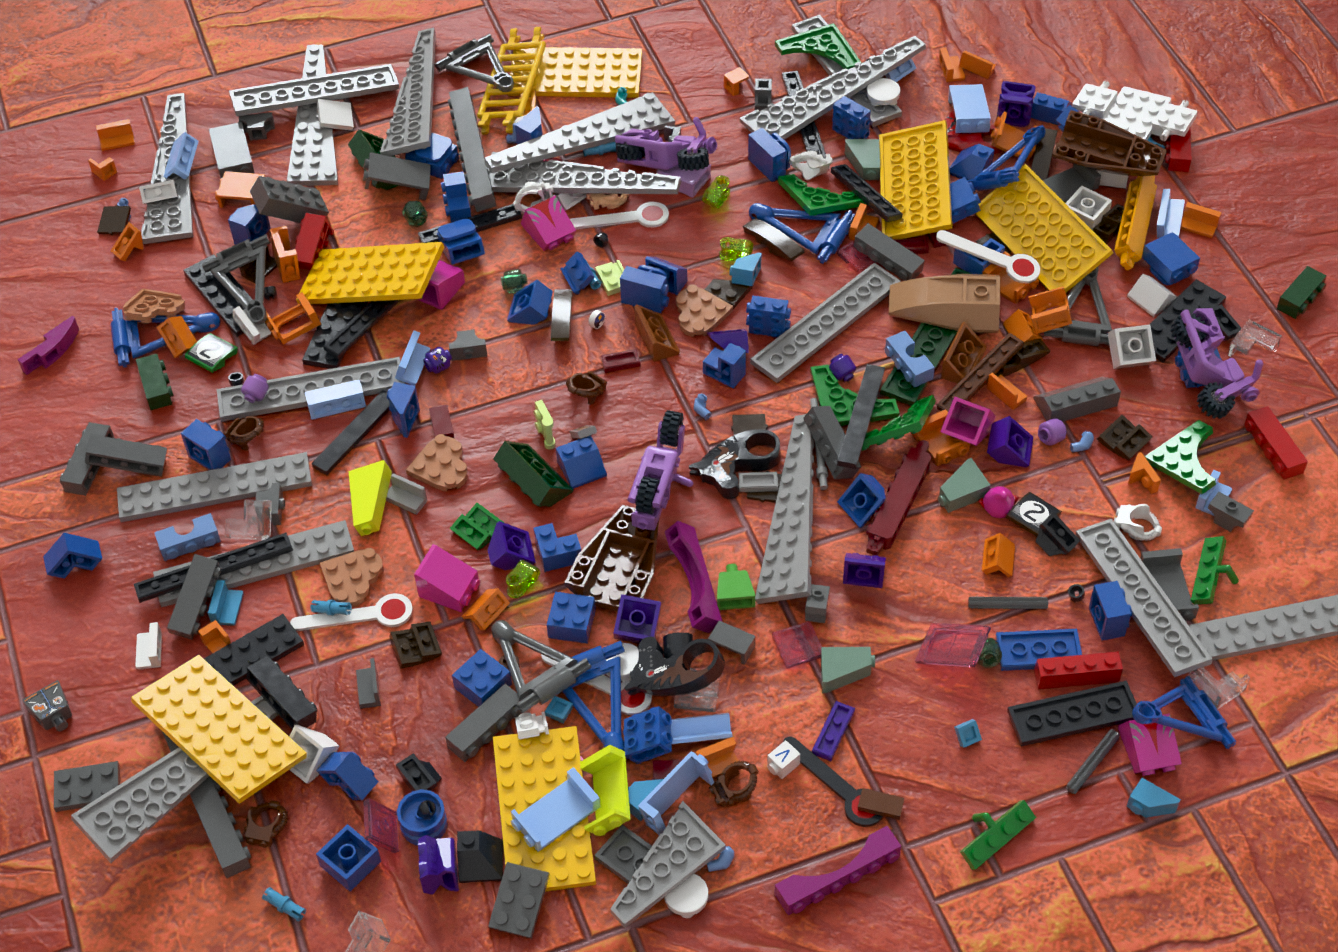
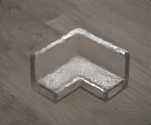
[1228,319,1282,357]
[225,500,272,540]
[1188,667,1250,709]
[345,911,391,952]

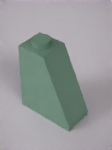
[845,139,880,180]
[938,458,991,513]
[821,647,875,693]

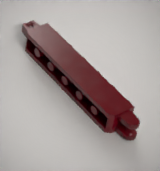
[866,440,931,556]

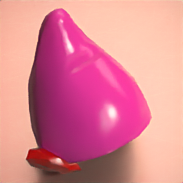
[978,486,1019,518]

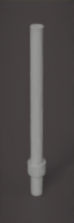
[810,398,828,490]

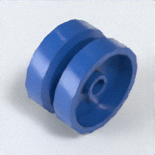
[397,790,448,845]

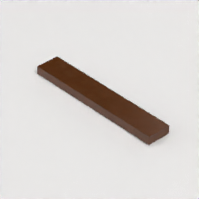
[937,333,1024,412]

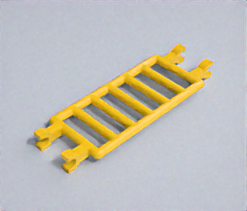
[477,27,546,135]

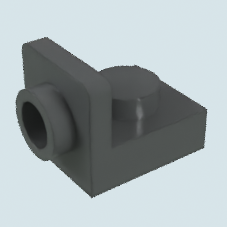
[664,126,681,142]

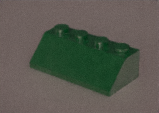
[348,129,400,190]
[493,441,574,507]

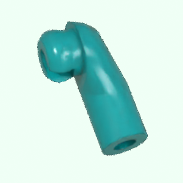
[615,87,627,105]

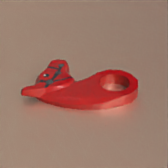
[943,111,1003,154]

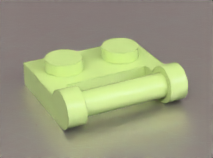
[533,400,556,449]

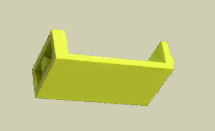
[580,745,631,836]

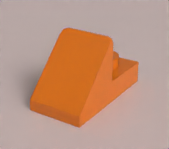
[111,222,144,261]
[1128,452,1161,494]

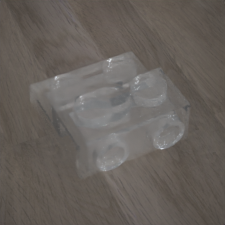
[674,668,720,712]

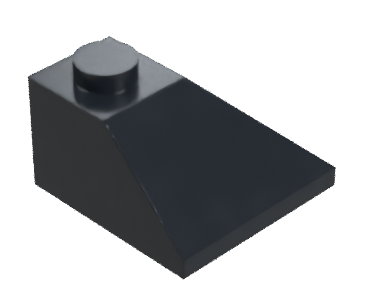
[457,830,503,883]

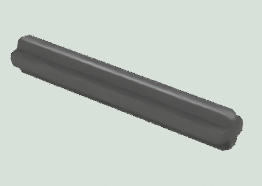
[968,597,1049,609]
[1066,729,1120,794]

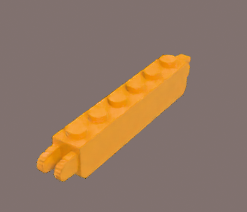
[1114,175,1157,270]

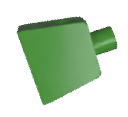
[717,564,755,610]

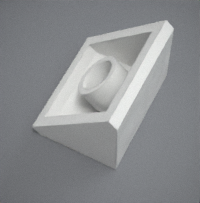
[1127,274,1178,317]

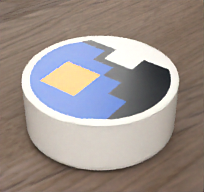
[589,310,605,329]

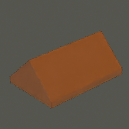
[634,304,680,362]
[941,322,987,384]

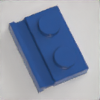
[561,252,595,294]

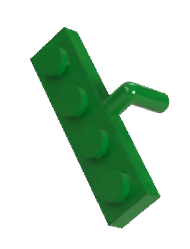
[1191,536,1239,605]
[960,800,1036,870]

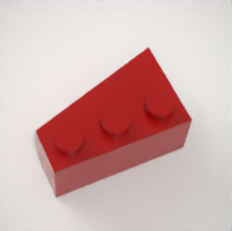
[295,213,334,270]

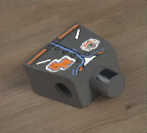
[22,680,72,731]

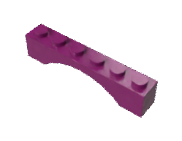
[665,521,722,633]
[774,826,901,915]

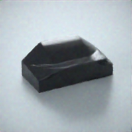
[1213,304,1243,341]
[1035,512,1081,556]
[396,753,441,791]

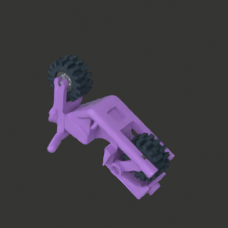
[615,117,717,171]
[1170,308,1263,419]
[628,410,693,530]

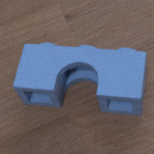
[884,331,935,387]
[154,513,221,561]

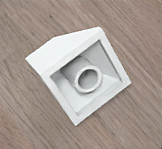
[289,725,339,784]

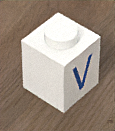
[767,740,801,779]

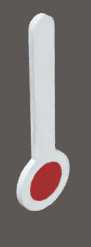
[570,202,669,229]
[936,230,1040,283]
[290,593,413,631]
[541,654,652,716]

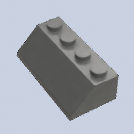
[1033,377,1121,422]

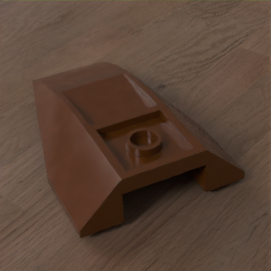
[1052,110,1167,176]
[565,505,659,612]

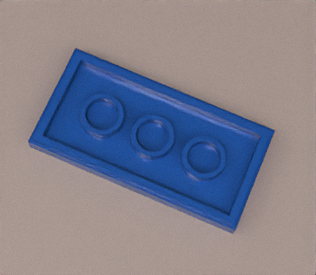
[995,629,1082,671]

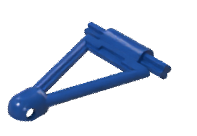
[967,125,1046,191]
[749,203,855,264]
[110,308,220,368]
[562,641,625,751]
[1132,676,1236,749]

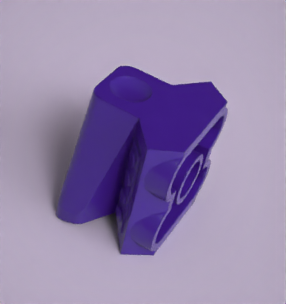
[997,81,1036,127]
[418,835,459,895]

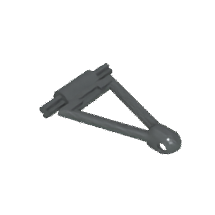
[435,34,514,93]
[202,235,270,325]
[1044,267,1112,347]
[491,620,591,713]

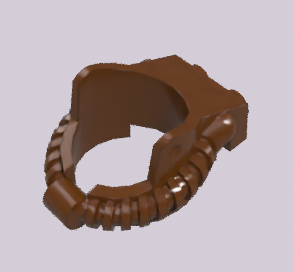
[566,371,607,405]
[223,416,264,451]
[709,761,759,807]
[244,800,288,848]

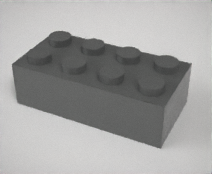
[250,176,329,223]

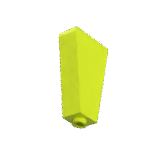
[348,460,392,536]

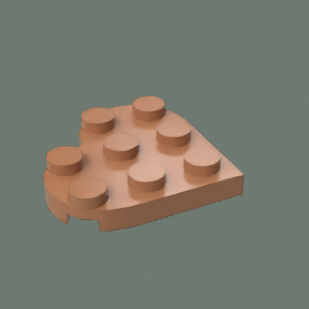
[676,285,733,337]
[123,289,185,323]
[406,434,468,491]
[320,548,383,607]

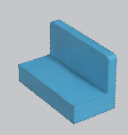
[208,580,244,626]

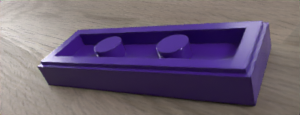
[812,701,855,761]

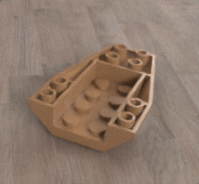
[889,274,1000,333]

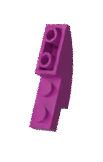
[18,316,79,375]

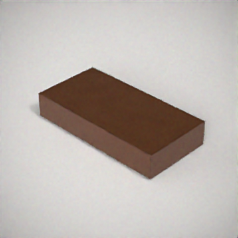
[858,788,904,820]

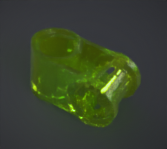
[702,176,730,209]
[719,237,754,261]
[506,560,540,598]

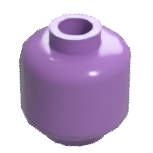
[241,374,269,403]
[1038,418,1067,445]

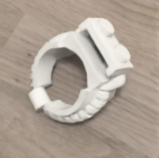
[789,151,833,180]
[513,182,555,213]
[1114,504,1162,541]

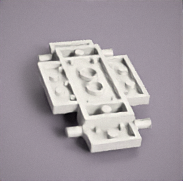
[1072,81,1197,141]

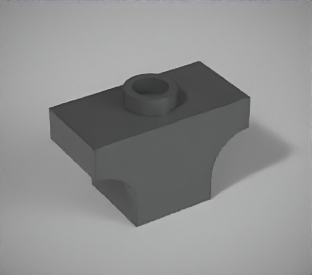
[755,79,772,111]
[239,112,275,141]
[449,329,487,361]
[255,483,285,525]
[1208,492,1254,532]
[805,584,830,623]

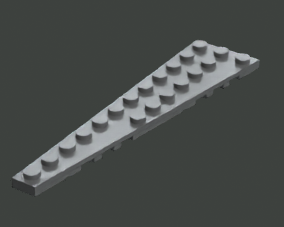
[71,696,278,863]

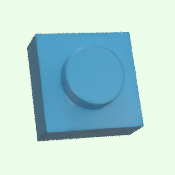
[545,696,573,724]
[954,719,982,748]

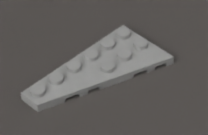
[610,801,726,928]

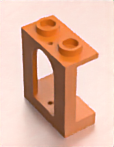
[1028,286,1072,334]
[265,292,321,345]

